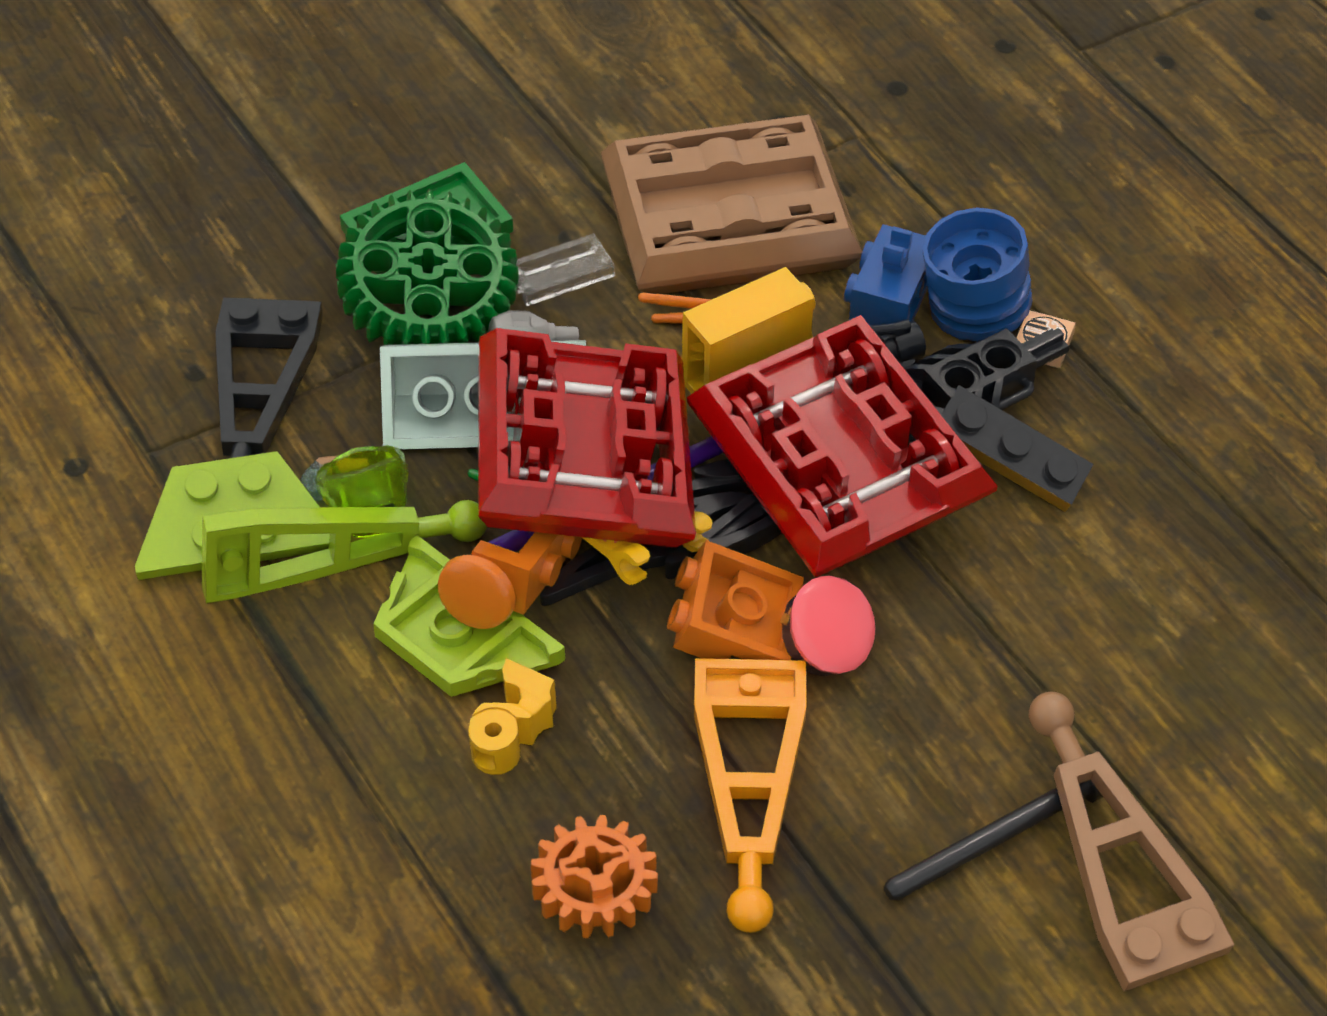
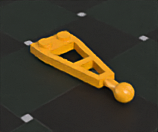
[694,658,807,933]

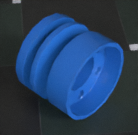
[922,208,1033,341]

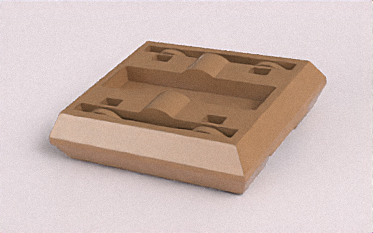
[601,115,862,294]

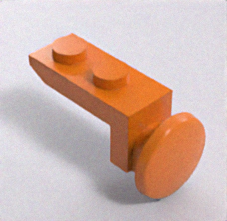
[438,532,582,629]

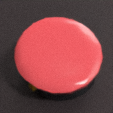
[781,576,875,677]

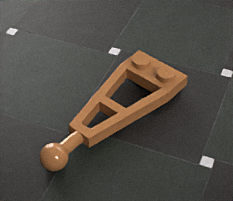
[1029,692,1235,991]

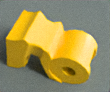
[469,658,557,775]

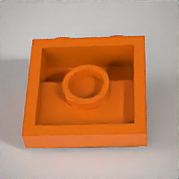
[667,540,804,660]

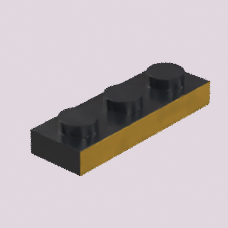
[941,385,1093,512]

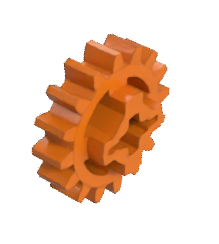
[531,815,658,938]

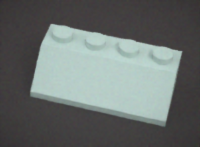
[380,340,586,450]

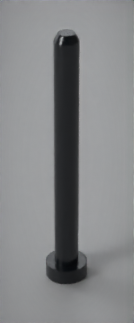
[884,779,1103,900]

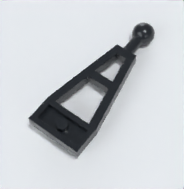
[215,297,323,458]

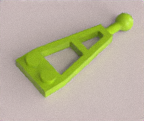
[202,500,487,603]

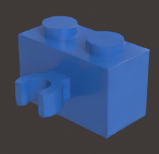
[844,224,927,325]

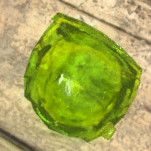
[316,445,409,538]

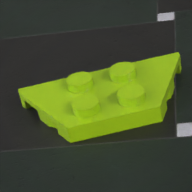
[135,451,330,580]
[373,535,565,697]

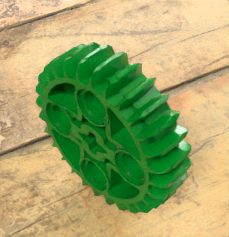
[336,189,519,345]

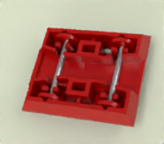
[687,315,998,578]
[478,328,696,547]

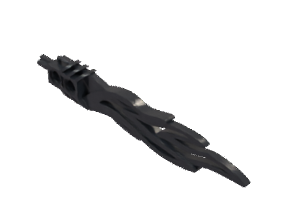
[540,328,1069,606]

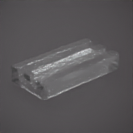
[517,234,615,306]

